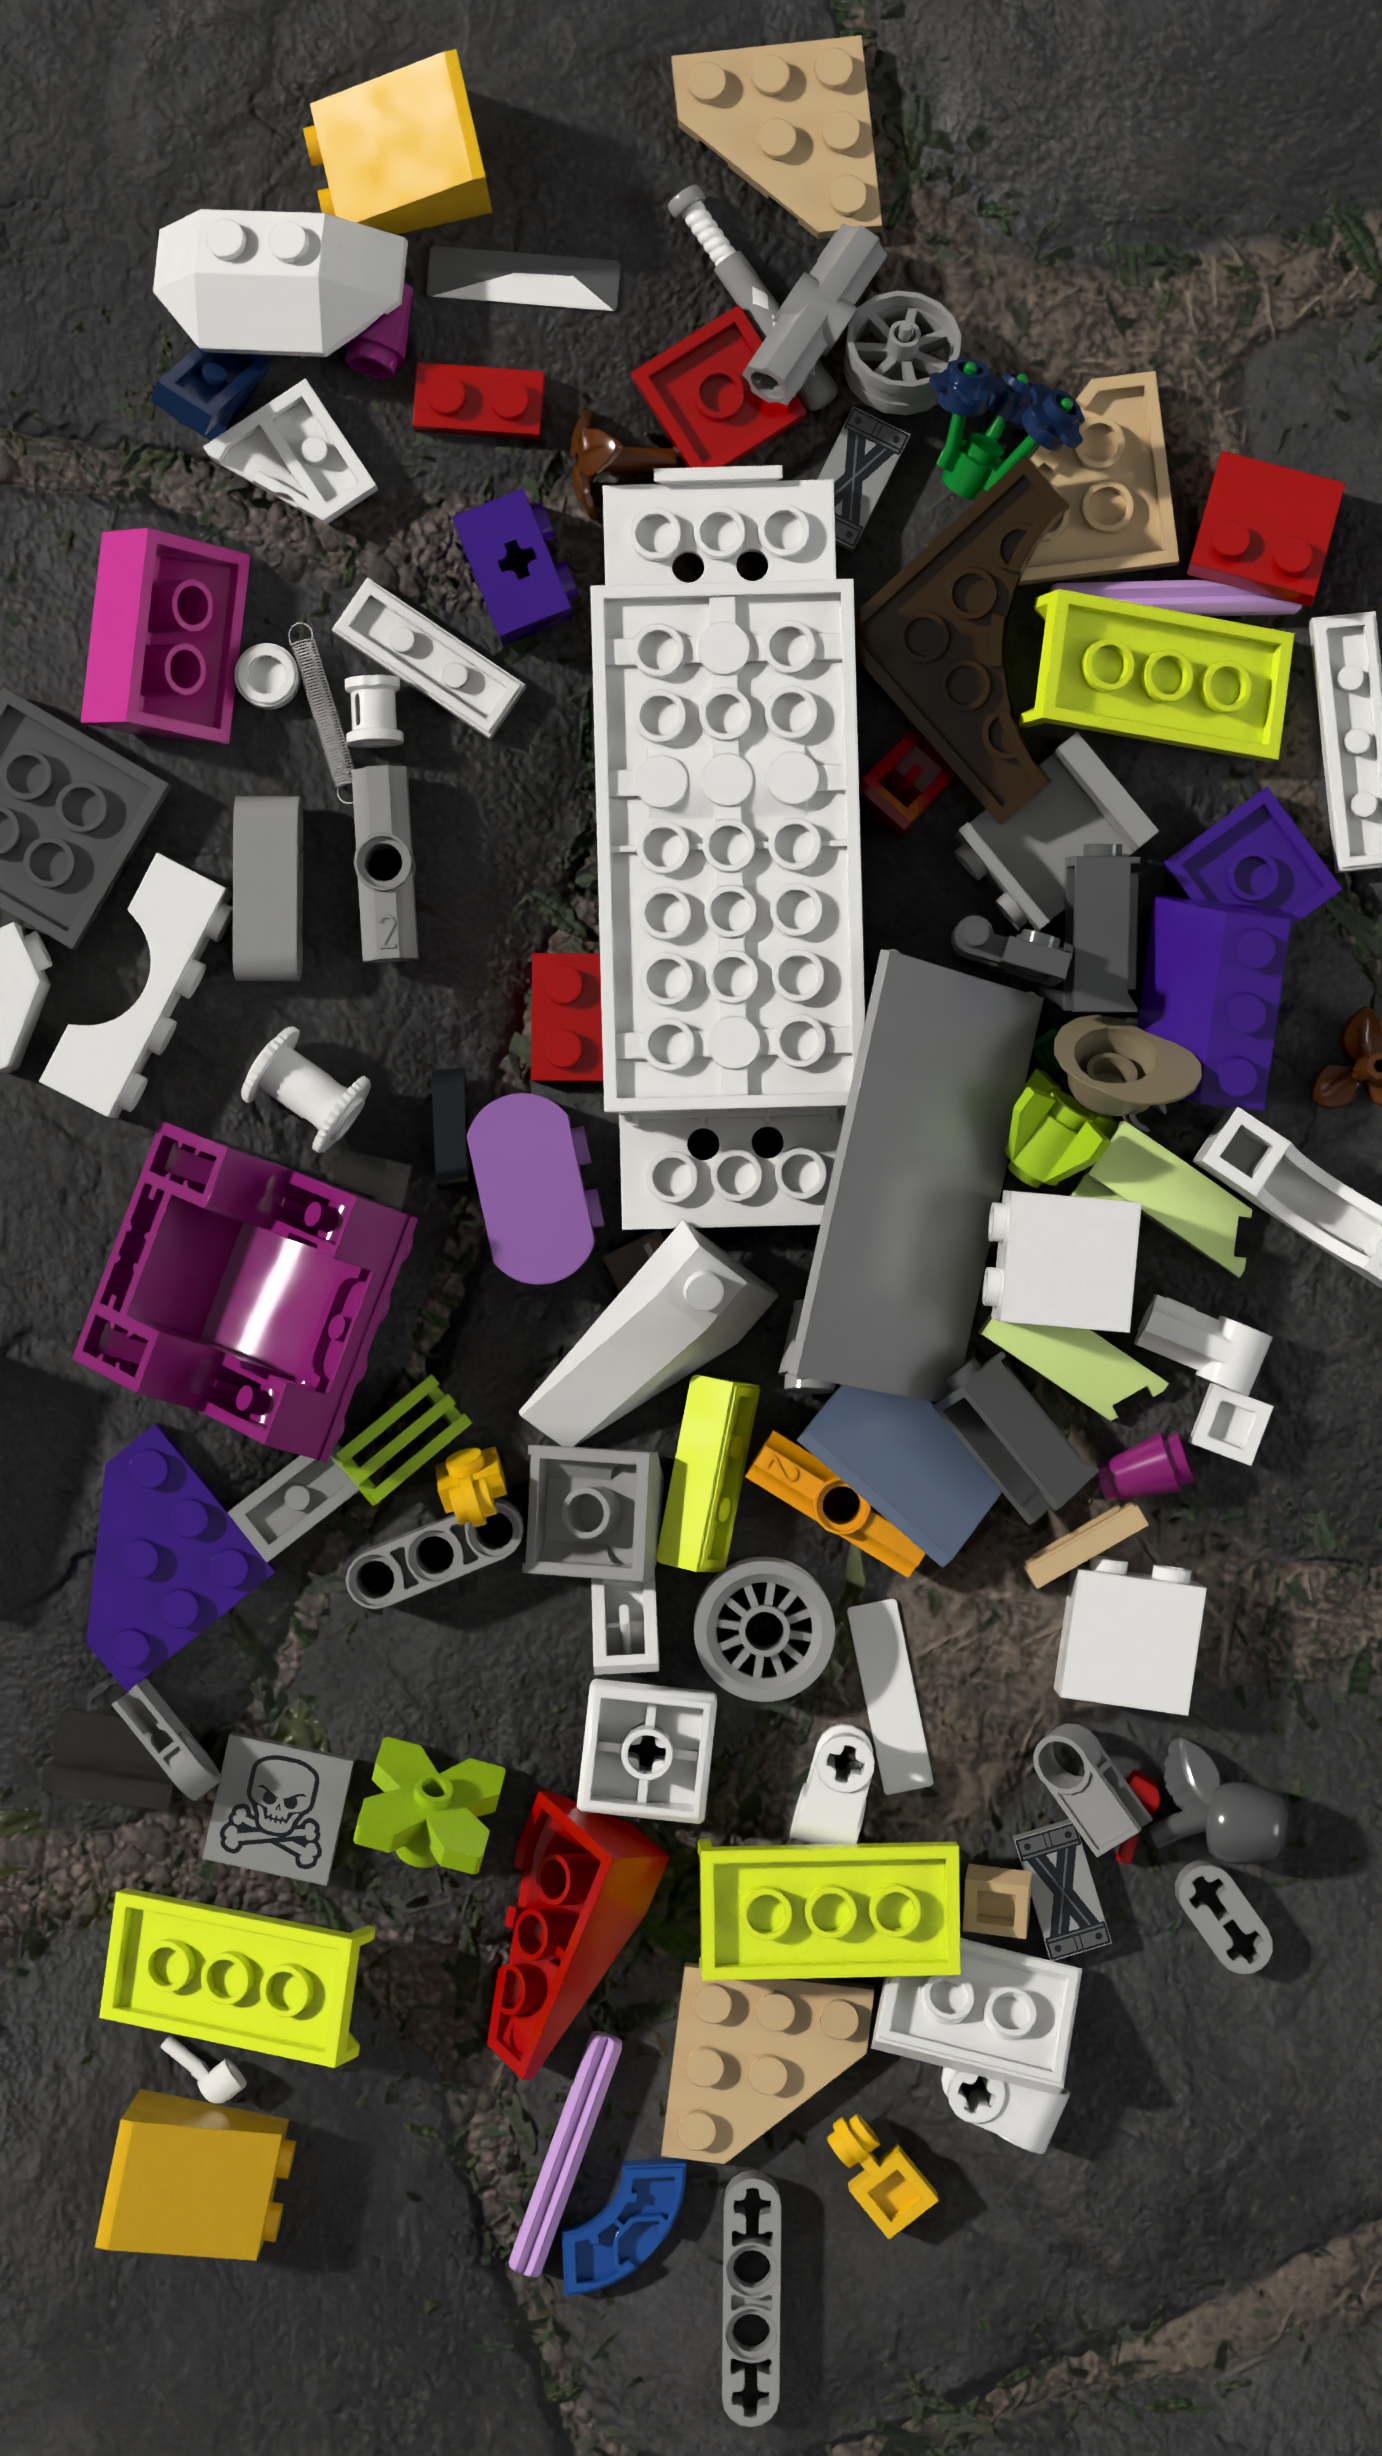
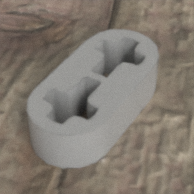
[1175,1860,1273,1974]

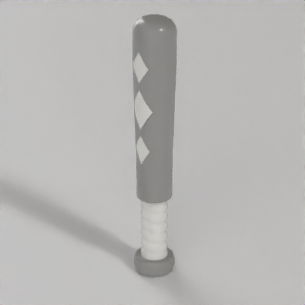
[668,185,838,411]

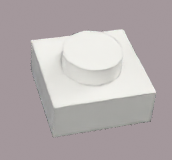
[1188,1383,1274,1466]

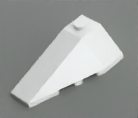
[519,1220,779,1447]

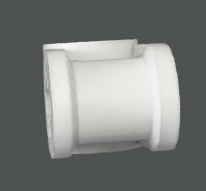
[789,1724,875,1844]
[941,2067,1070,2154]

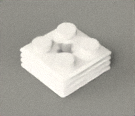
[577,1679,717,1824]

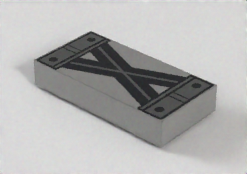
[817,406,911,553]
[1012,1819,1112,1962]

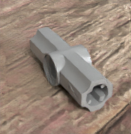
[742,224,888,406]
[351,765,419,963]

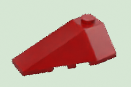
[487,1791,670,2080]

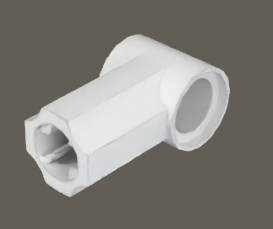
[1134,1294,1273,1396]

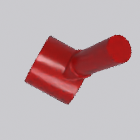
[1116,1770,1160,1864]

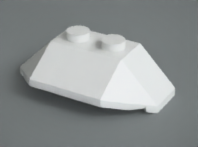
[153,209,408,357]

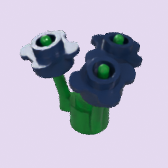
[929,358,1085,501]

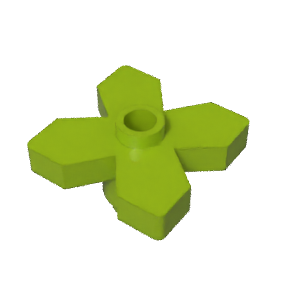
[353,1737,506,1875]

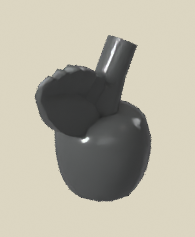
[1147,1738,1288,1864]

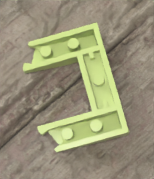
[978,1121,1252,1421]

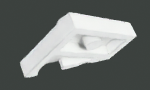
[203,379,378,525]

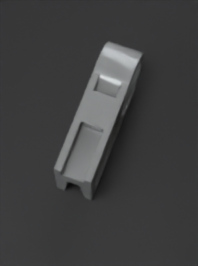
[111,1678,222,1801]
[1033,1723,1153,1857]

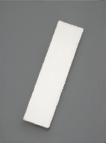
[1308,611,1382,873]

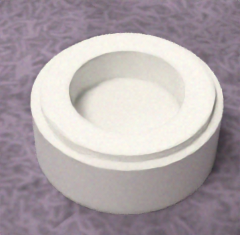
[235,643,301,710]

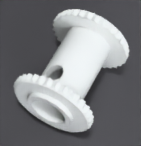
[241,1026,371,1153]

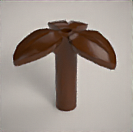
[570,409,676,521]
[1310,1006,1382,1109]

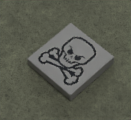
[202,1731,356,1886]

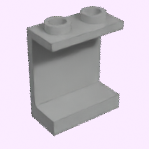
[954,732,1159,931]

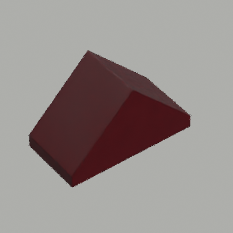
[859,727,957,839]

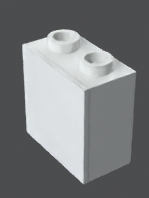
[983,1190,1142,1333]
[1054,1556,1207,1716]

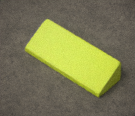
[656,1375,760,1572]

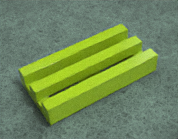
[332,1374,472,1506]

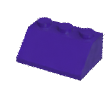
[1136,895,1291,1111]

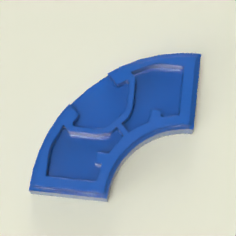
[562,2158,686,2296]

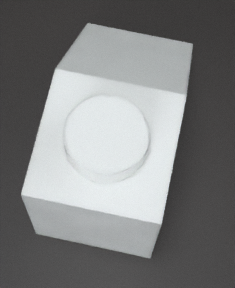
[0,922,52,1074]

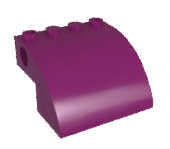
[72,1121,418,1463]

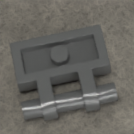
[950,915,1073,988]

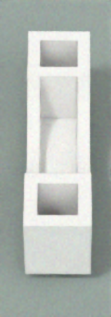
[39,853,233,1119]
[1192,1107,1382,1289]

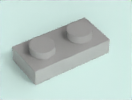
[227,1442,359,1563]

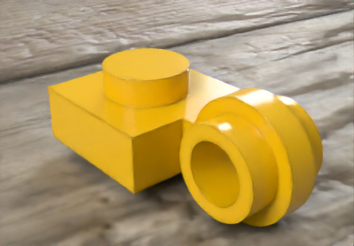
[435,1446,507,1528]
[827,2114,939,2239]

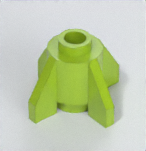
[1004,1068,1118,1188]

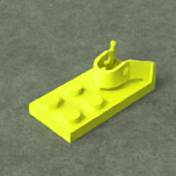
[1019,589,1295,762]
[698,1839,961,1981]
[99,1888,376,2068]

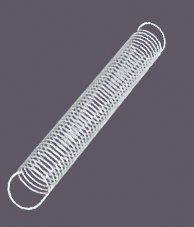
[288,622,355,804]

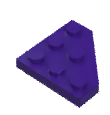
[87,1422,278,1692]

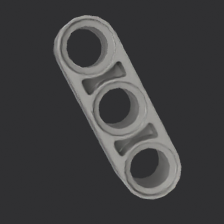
[233,796,304,981]
[346,1498,526,1609]

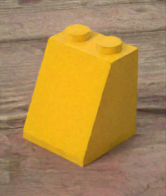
[303,49,493,235]
[95,2089,296,2261]

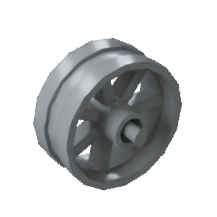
[843,290,961,415]

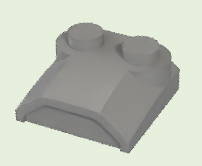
[522,1445,664,1582]

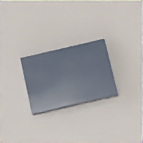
[797,1385,1002,1568]

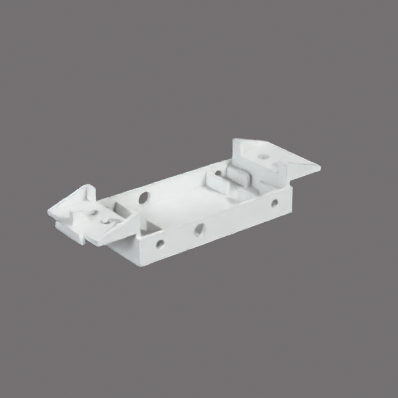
[590,465,865,1230]

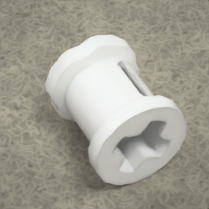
[345,675,404,748]

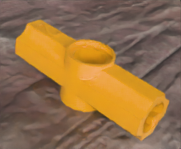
[745,1429,926,1578]

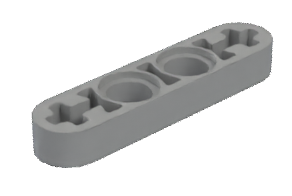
[722,2170,781,2427]

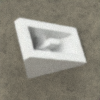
[591,1570,660,1675]

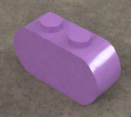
[467,1093,605,1284]

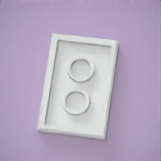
[871,1938,1082,2096]

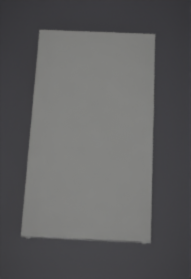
[788,949,1044,1402]

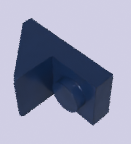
[150,346,271,441]

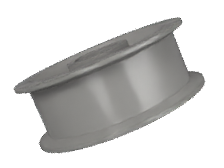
[694,1556,835,1702]

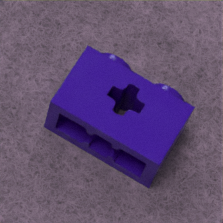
[452,488,579,646]

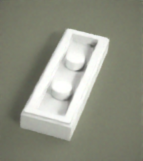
[332,577,526,740]

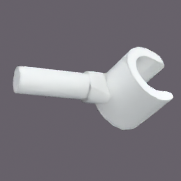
[160,2035,247,2104]

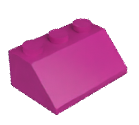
[81,528,250,744]

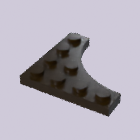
[854,456,1071,825]

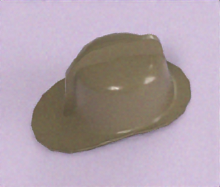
[1054,1015,1202,1117]

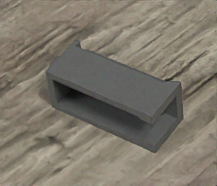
[1062,844,1141,1012]
[932,1351,1099,1525]

